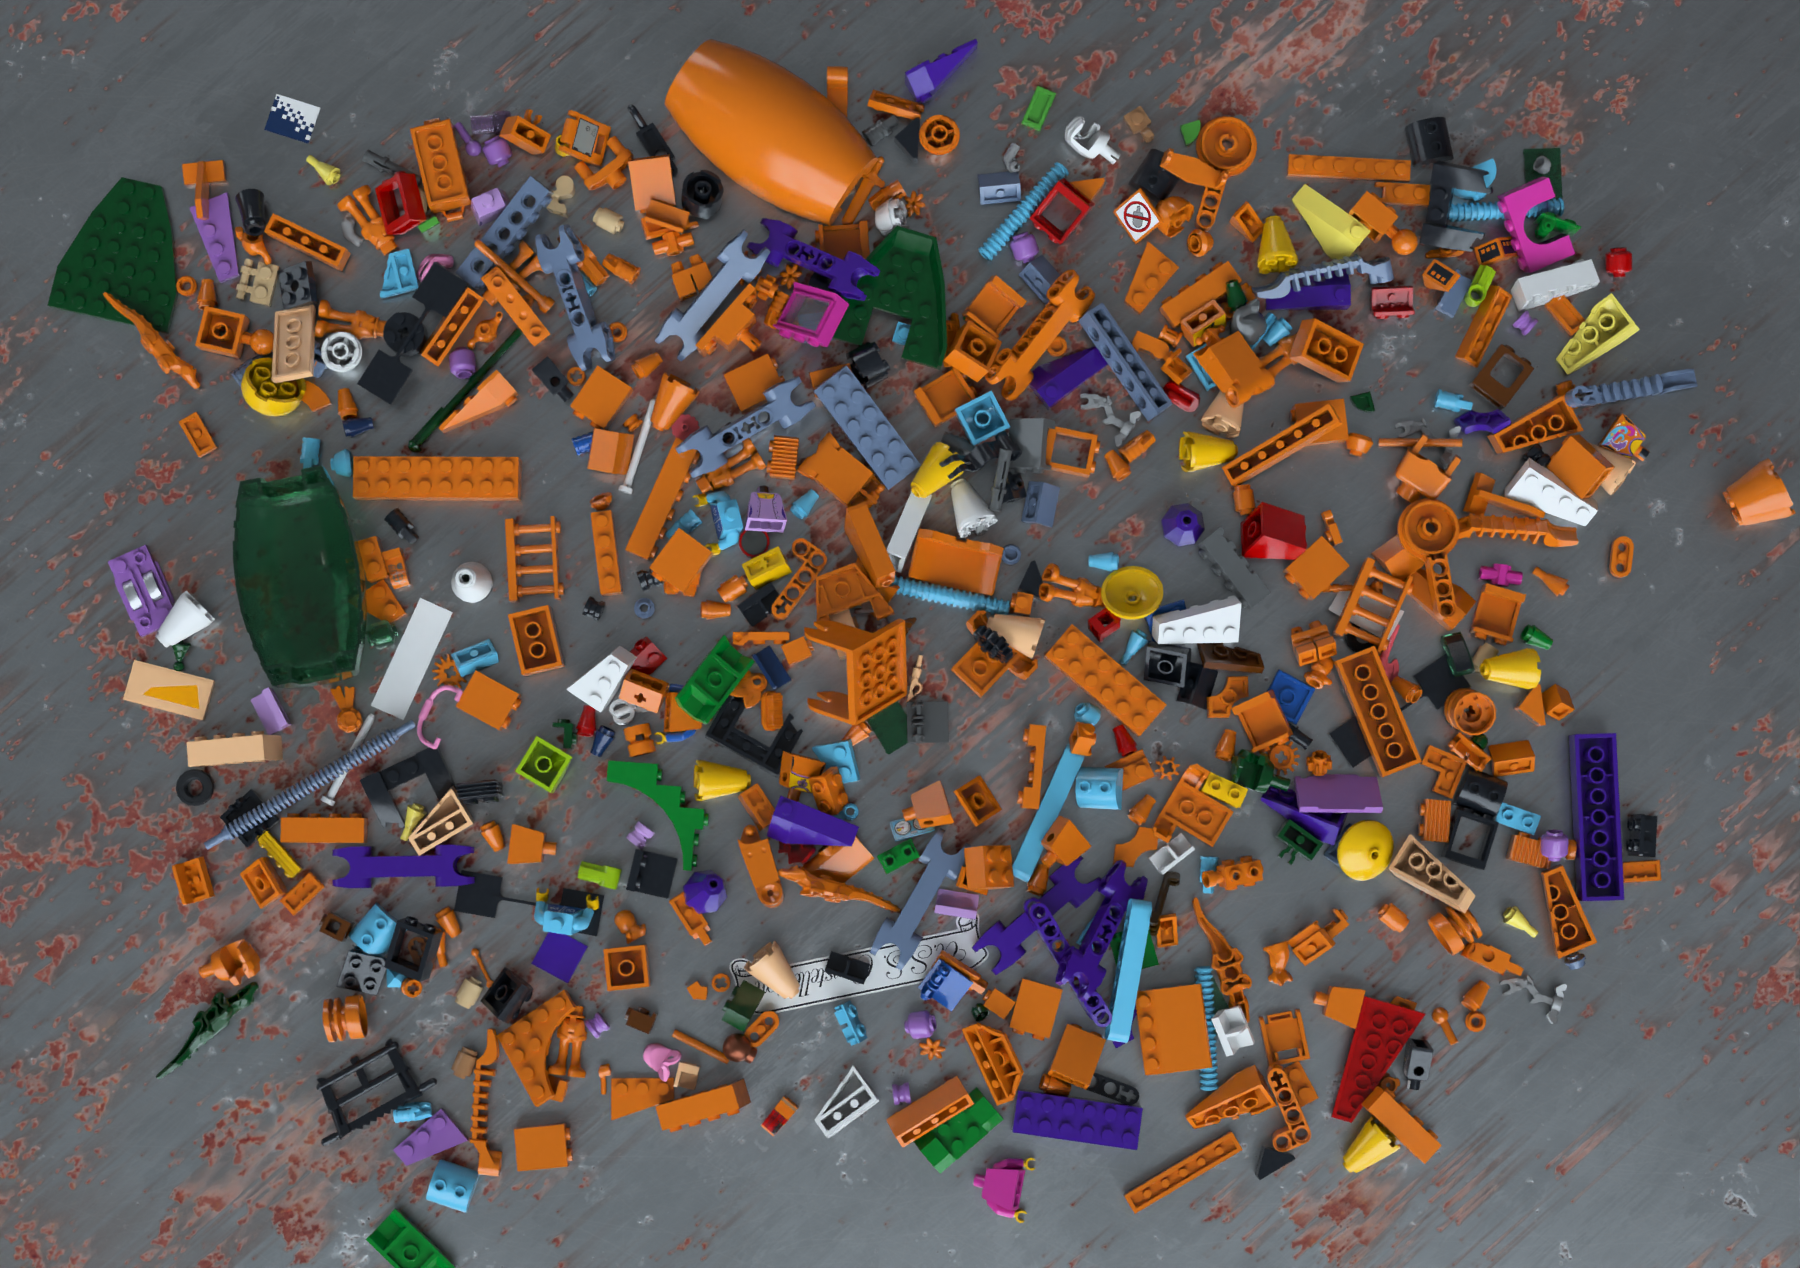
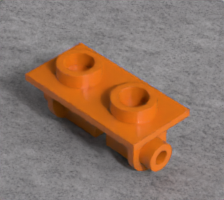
[1447,732,1492,772]

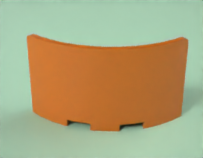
[908,528,1004,596]

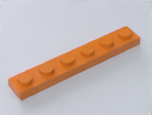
[1287,154,1411,182]
[1124,1131,1243,1214]

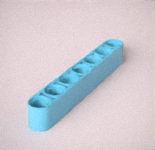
[1012,744,1085,883]
[1105,898,1152,1043]

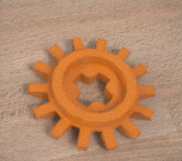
[432,654,469,689]
[1266,742,1300,775]

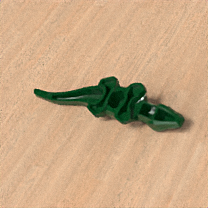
[156,982,259,1079]

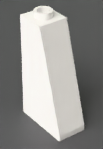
[887,491,932,573]

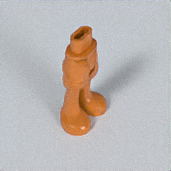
[337,185,398,256]
[481,240,544,307]
[315,299,387,340]
[1258,332,1298,390]
[696,438,767,494]
[1039,563,1105,607]
[547,1006,587,1078]

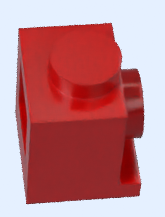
[1088,608,1121,643]

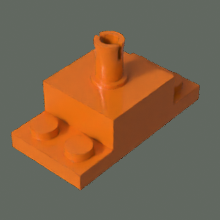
[696,283,762,357]

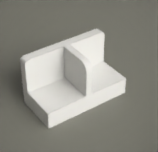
[1148,833,1195,875]
[1211,1006,1255,1056]

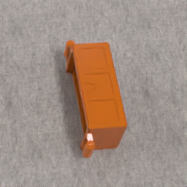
[410,118,471,222]

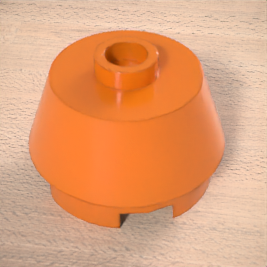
[919,115,960,155]

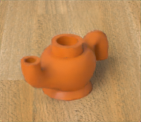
[235,226,271,265]
[467,311,503,350]

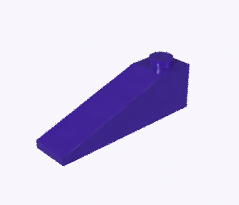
[1266,269,1351,311]
[767,795,859,847]

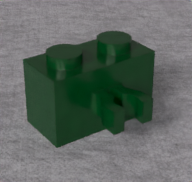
[1275,819,1323,865]
[722,980,765,1032]

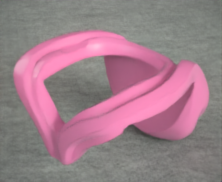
[416,254,454,282]
[643,1043,682,1082]

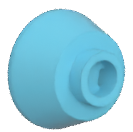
[330,449,353,477]
[1074,702,1101,726]

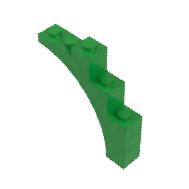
[607,760,709,871]

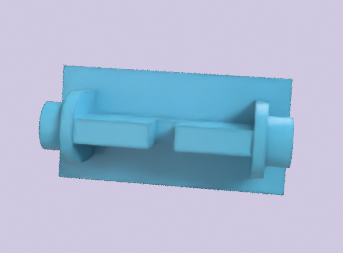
[1495,802,1541,835]
[834,1000,867,1046]

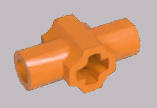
[652,231,695,256]

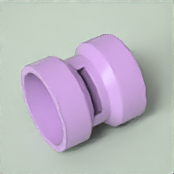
[626,821,655,850]

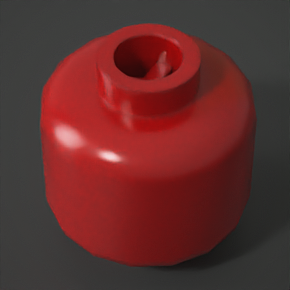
[1605,247,1632,277]

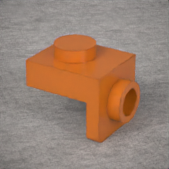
[1161,348,1193,385]

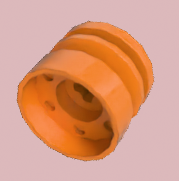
[1444,688,1496,735]
[1427,906,1483,956]
[322,994,368,1042]

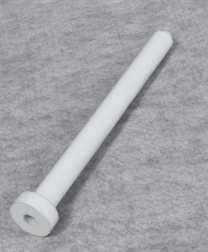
[618,399,656,495]
[321,713,375,806]

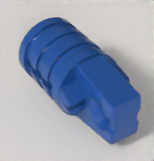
[571,431,593,456]

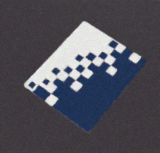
[264,94,320,144]

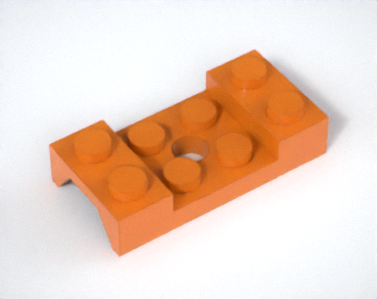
[1017,724,1046,810]

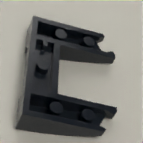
[1420,161,1493,252]
[705,695,803,778]
[360,747,458,828]

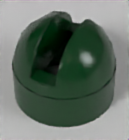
[1471,734,1488,750]
[971,1003,990,1022]

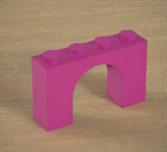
[1497,177,1575,273]

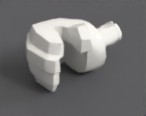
[1065,116,1121,164]

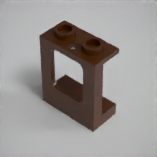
[1468,344,1535,410]

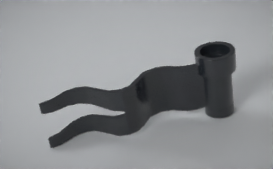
[939,431,1022,479]

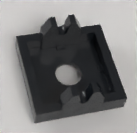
[278,261,318,310]
[220,789,279,848]

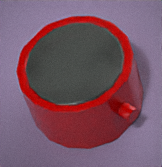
[739,530,770,559]

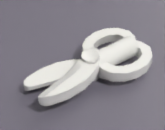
[609,699,648,725]

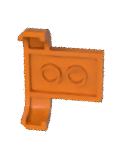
[951,611,1038,698]
[1152,764,1234,847]

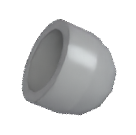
[1533,156,1551,174]

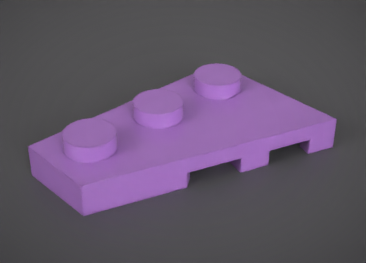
[393,1108,469,1166]

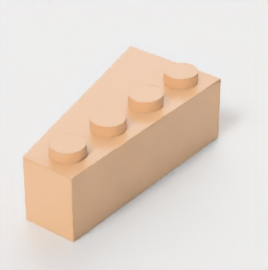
[187,731,283,767]
[1388,834,1475,914]

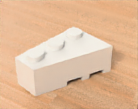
[566,646,637,713]
[815,1065,880,1138]

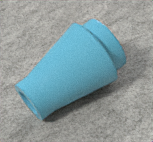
[1263,317,1293,347]
[790,489,819,520]
[1089,552,1119,572]

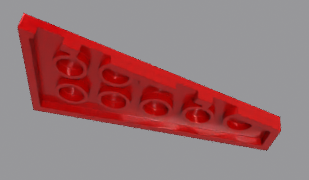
[1331,995,1426,1123]

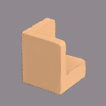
[673,1061,701,1090]

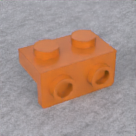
[808,766,849,815]
[172,856,215,905]

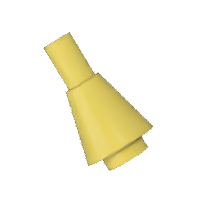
[306,155,340,185]
[400,803,427,841]
[1503,906,1538,938]

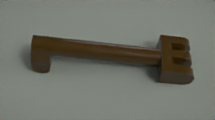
[1149,871,1180,936]

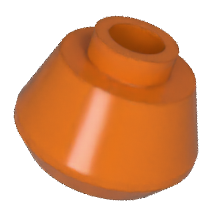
[1187,229,1214,257]
[1346,433,1373,457]

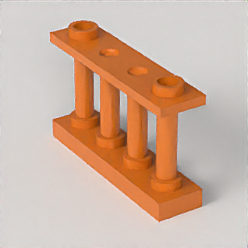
[480,266,550,347]
[505,516,564,603]
[1332,557,1414,654]

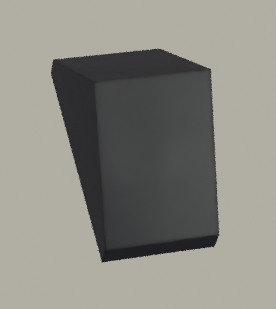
[894,118,920,163]
[1018,560,1046,602]
[1255,1146,1295,1180]

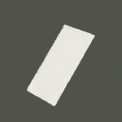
[1328,580,1404,640]

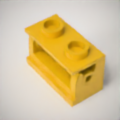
[741,546,792,590]
[1200,772,1248,808]

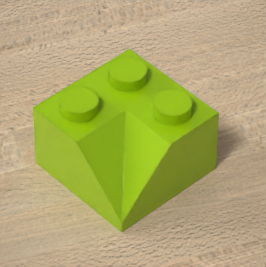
[515,736,572,793]

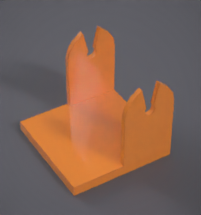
[804,618,907,726]

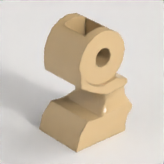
[547,175,575,218]

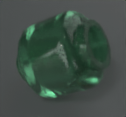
[366,620,398,649]

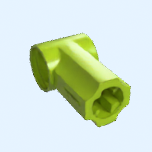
[1464,264,1496,307]
[577,861,622,890]

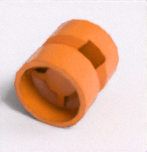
[623,723,656,757]

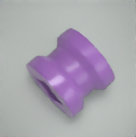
[1512,310,1539,336]
[585,1012,610,1038]
[892,1082,911,1105]

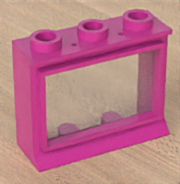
[773,282,849,348]

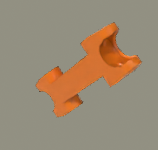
[985,269,1095,401]

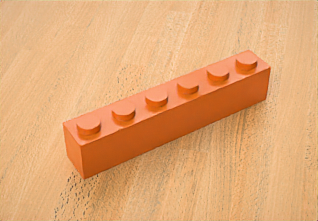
[1221,404,1343,487]
[625,437,701,561]

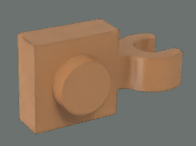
[1123,106,1154,143]

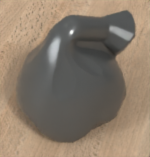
[1230,298,1267,346]

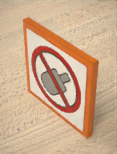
[1113,188,1163,244]

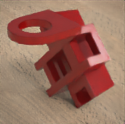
[778,841,817,865]

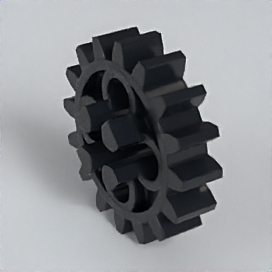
[973,625,1014,663]

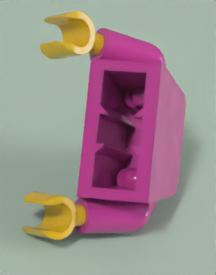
[973,1157,1035,1223]

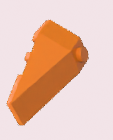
[438,370,519,434]
[1404,568,1476,631]
[1185,1065,1277,1129]

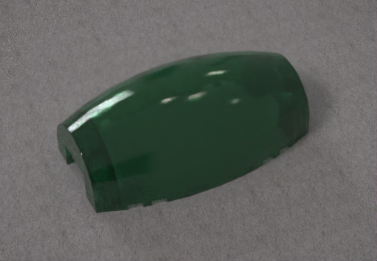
[233,465,367,688]

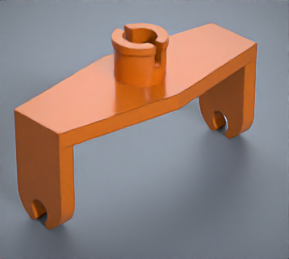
[1160,148,1229,189]

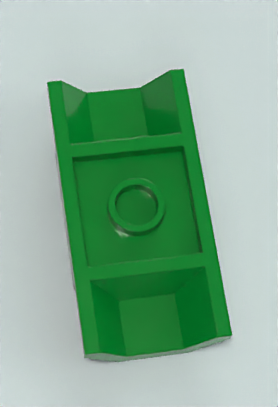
[675,635,755,724]
[913,1087,1004,1174]
[366,1208,456,1268]

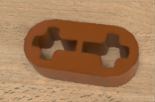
[408,937,436,973]

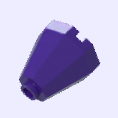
[1161,503,1205,547]
[683,870,727,914]

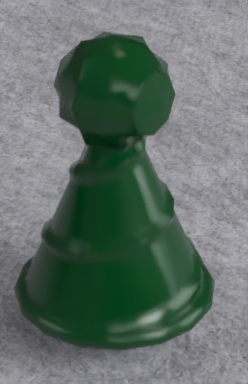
[172,640,191,671]

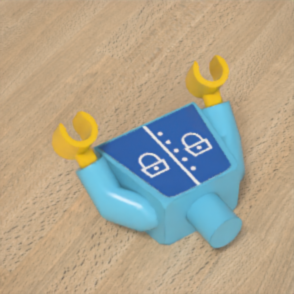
[693,491,743,555]
[534,887,599,935]

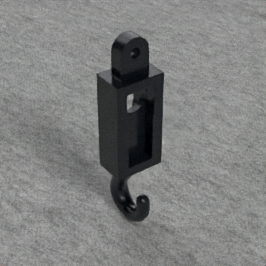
[627,104,678,177]

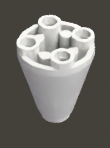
[951,479,998,538]
[451,562,493,603]
[155,590,215,648]

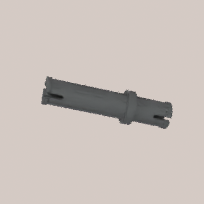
[363,149,422,188]
[988,448,1013,512]

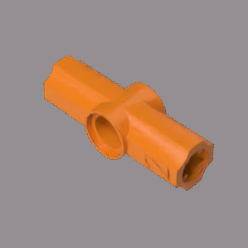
[557,234,609,287]

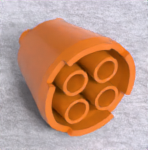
[1722,458,1796,526]

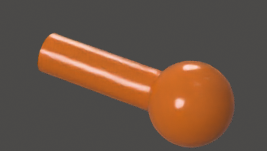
[1432,1007,1458,1045]

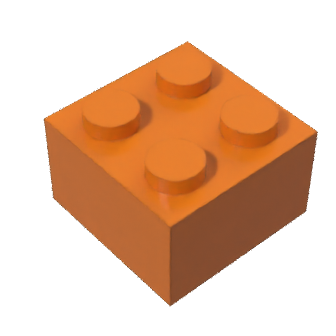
[943,320,1002,382]
[964,845,1014,890]
[603,944,651,991]

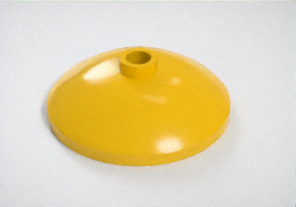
[1101,566,1163,619]
[1337,820,1394,881]

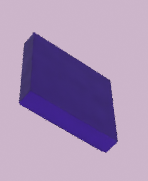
[531,932,588,983]

